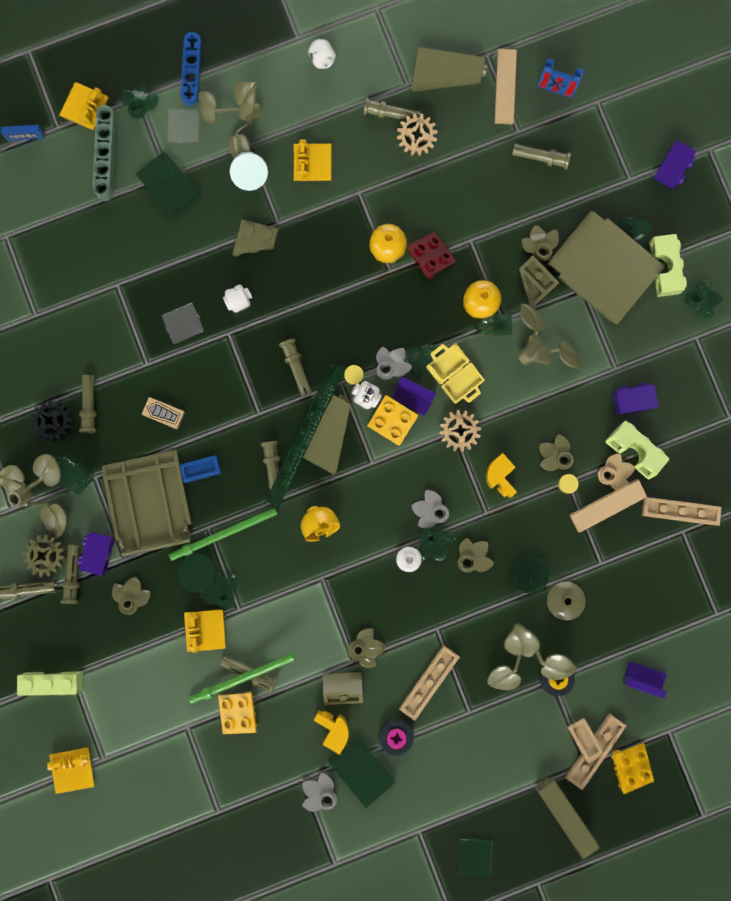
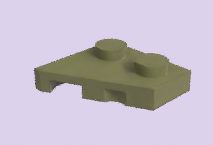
[233,220,279,257]
[519,256,559,308]

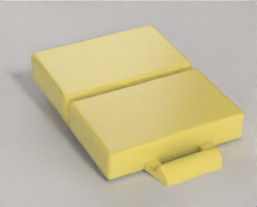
[426,343,485,404]

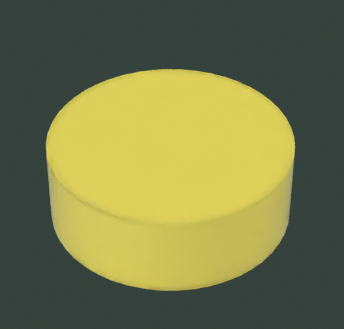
[344,365,363,385]
[558,474,579,494]

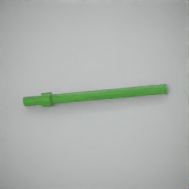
[169,508,278,561]
[189,653,296,704]

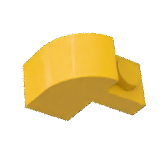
[486,453,517,498]
[314,710,349,755]

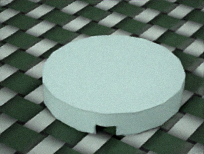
[230,152,268,191]

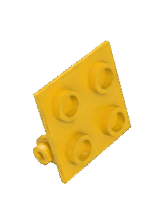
[60,82,109,130]
[294,140,331,181]
[368,395,418,446]
[184,609,226,652]
[218,691,258,734]
[611,743,654,794]
[47,747,95,794]

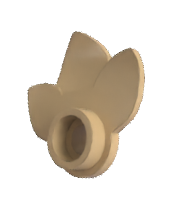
[598,454,635,490]

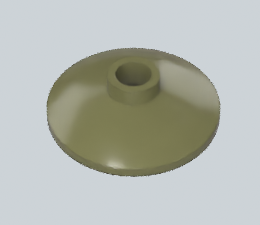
[547,582,586,620]

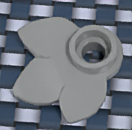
[376,347,412,380]
[411,490,449,529]
[302,773,337,812]

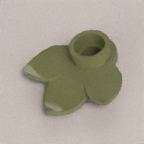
[522,225,559,261]
[539,434,574,471]
[457,538,494,573]
[112,577,151,615]
[347,628,386,668]

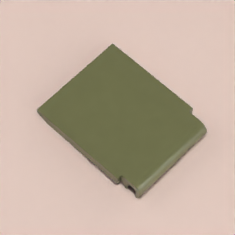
[547,211,665,325]
[102,450,192,557]

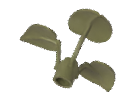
[198,81,262,158]
[518,304,581,369]
[0,454,67,538]
[488,624,577,690]

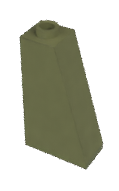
[412,47,487,91]
[301,395,351,475]
[535,777,600,859]

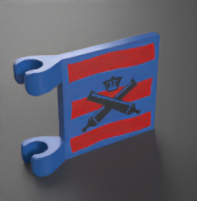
[537,58,584,98]

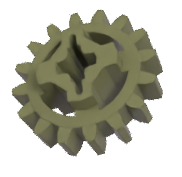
[22,535,67,577]

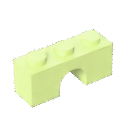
[649,234,687,297]
[605,420,669,480]
[17,671,83,696]

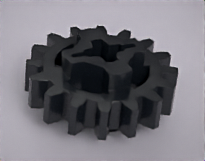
[30,400,74,442]

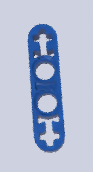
[180,32,202,106]

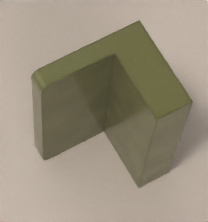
[323,672,363,705]

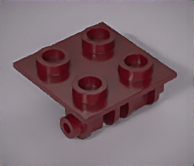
[407,232,456,279]

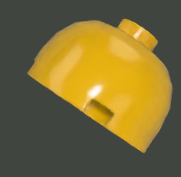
[370,224,407,263]
[463,280,501,319]
[301,506,340,542]

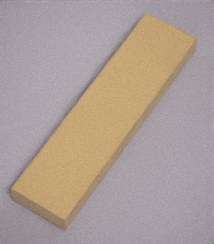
[494,49,517,124]
[569,479,647,533]
[642,497,722,526]
[399,645,460,721]
[565,713,626,790]

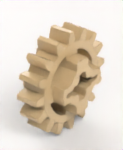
[397,114,438,156]
[439,410,481,452]

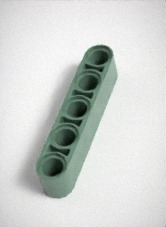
[92,105,117,201]

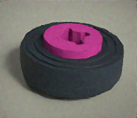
[379,720,414,756]

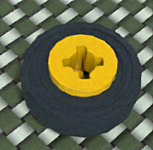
[539,672,575,697]

